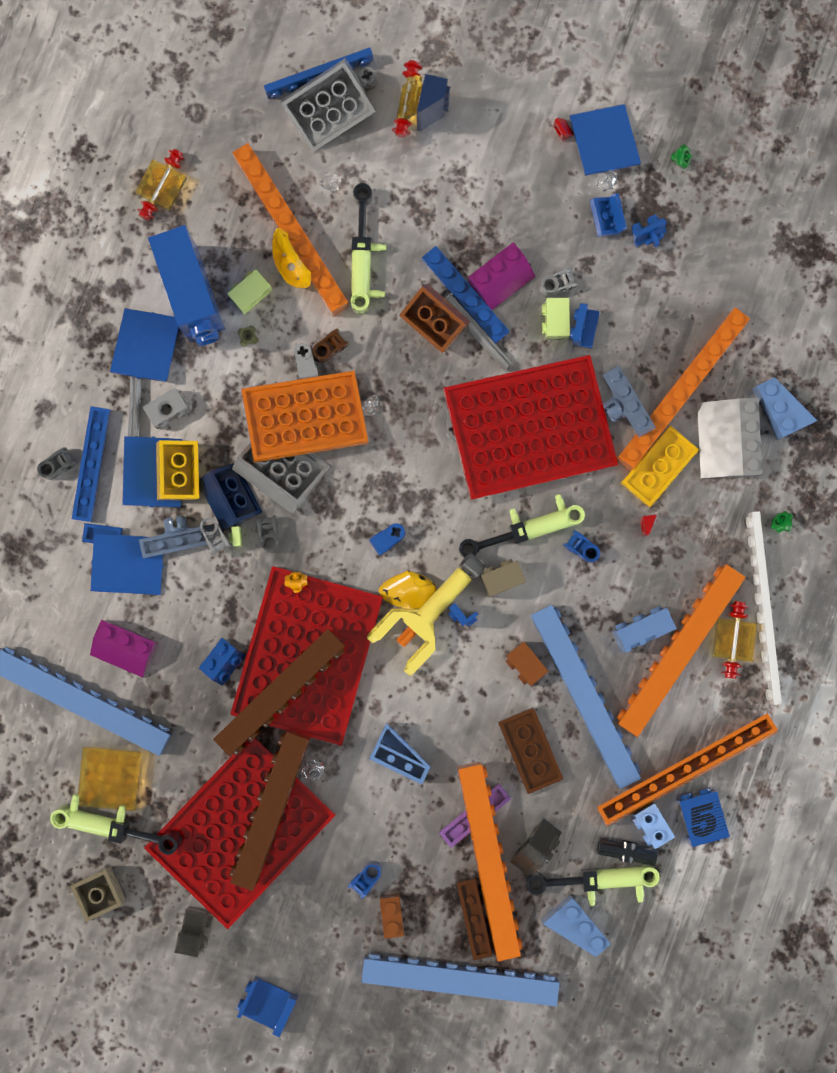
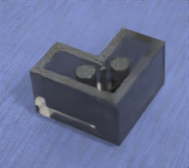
[510,818,562,876]
[174,906,213,957]

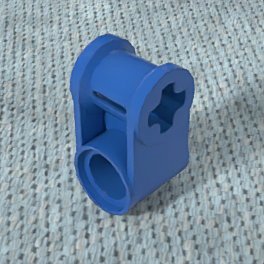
[368,523,406,556]
[563,530,600,563]
[347,861,382,899]

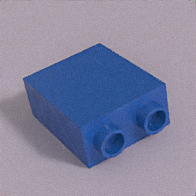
[148,225,226,346]

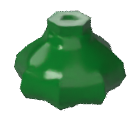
[671,144,692,169]
[771,511,793,533]

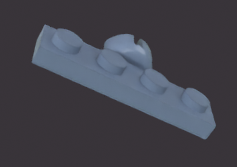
[603,366,656,437]
[139,515,219,559]

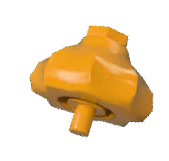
[284,572,308,593]

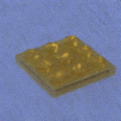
[78,747,142,811]

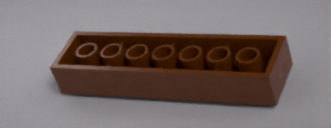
[213,629,346,756]
[229,729,311,891]

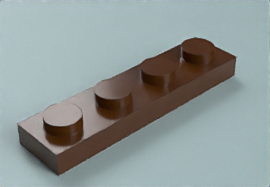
[456,878,492,960]

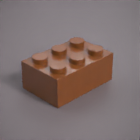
[399,284,471,353]

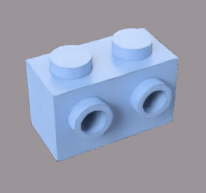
[632,802,675,849]

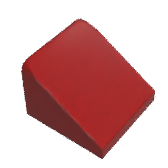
[553,118,574,141]
[640,514,657,536]

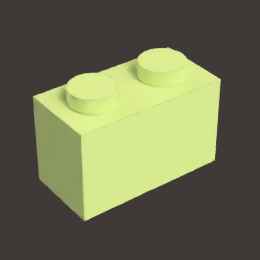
[227,270,273,315]
[541,298,570,340]

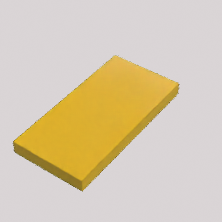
[621,425,699,508]

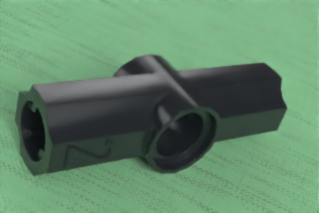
[597,837,658,866]

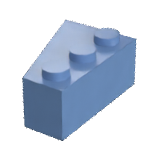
[752,377,817,440]
[612,606,677,653]
[369,722,430,784]
[541,895,611,957]

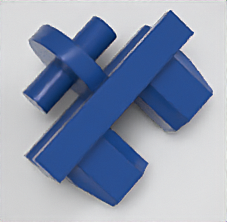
[631,215,667,248]

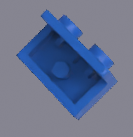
[590,193,627,237]
[570,303,600,348]
[448,603,479,627]
[199,638,245,685]

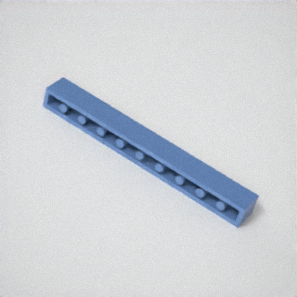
[530,605,641,789]
[0,646,173,756]
[361,953,559,1007]

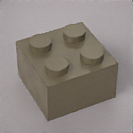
[480,559,526,598]
[70,866,126,922]

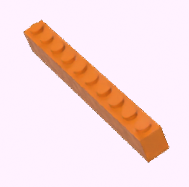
[232,143,349,317]
[617,307,750,471]
[616,564,746,737]
[597,713,778,827]
[457,761,523,961]

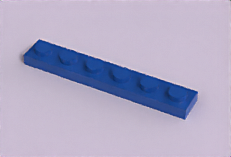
[264,47,373,99]
[422,246,510,344]
[71,406,111,522]

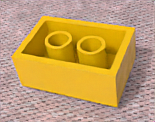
[156,440,199,500]

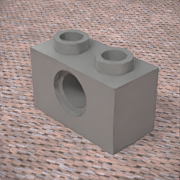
[143,388,190,429]

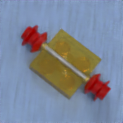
[392,60,423,138]
[135,149,187,221]
[713,601,757,679]

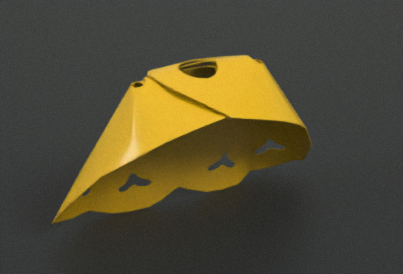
[272,228,311,288]
[378,570,438,621]

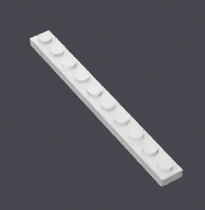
[746,511,782,705]

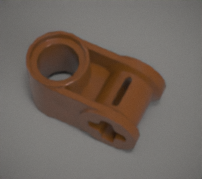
[313,328,350,363]

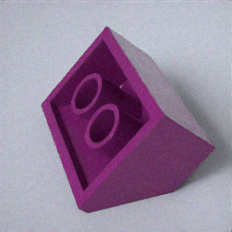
[468,242,536,310]
[90,620,158,678]

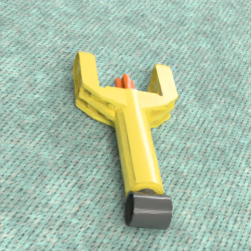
[367,553,486,676]

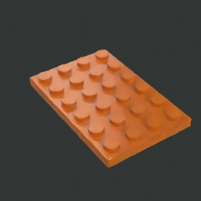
[241,371,368,463]

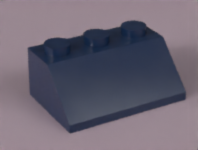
[417,74,451,131]
[199,463,263,531]

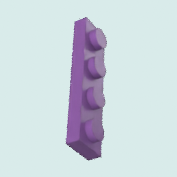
[439,783,511,848]

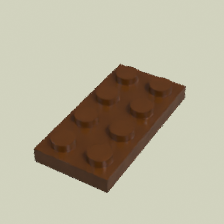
[498,707,564,794]

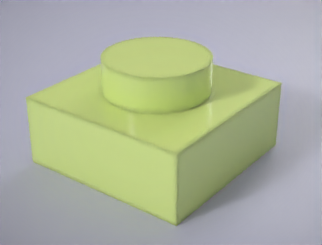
[229,526,243,547]

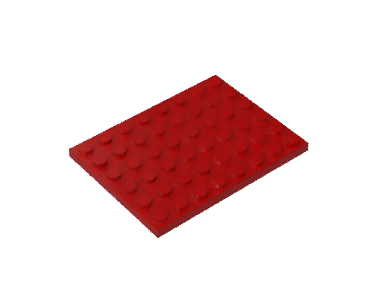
[443,355,618,500]
[230,566,383,746]
[144,738,336,930]

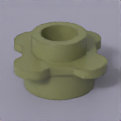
[237,326,258,347]

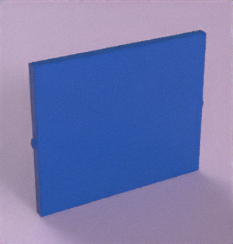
[569,104,641,176]
[110,308,179,382]
[122,436,182,508]
[90,534,164,595]

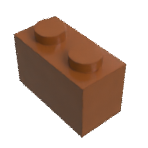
[505,641,549,686]
[380,893,404,939]

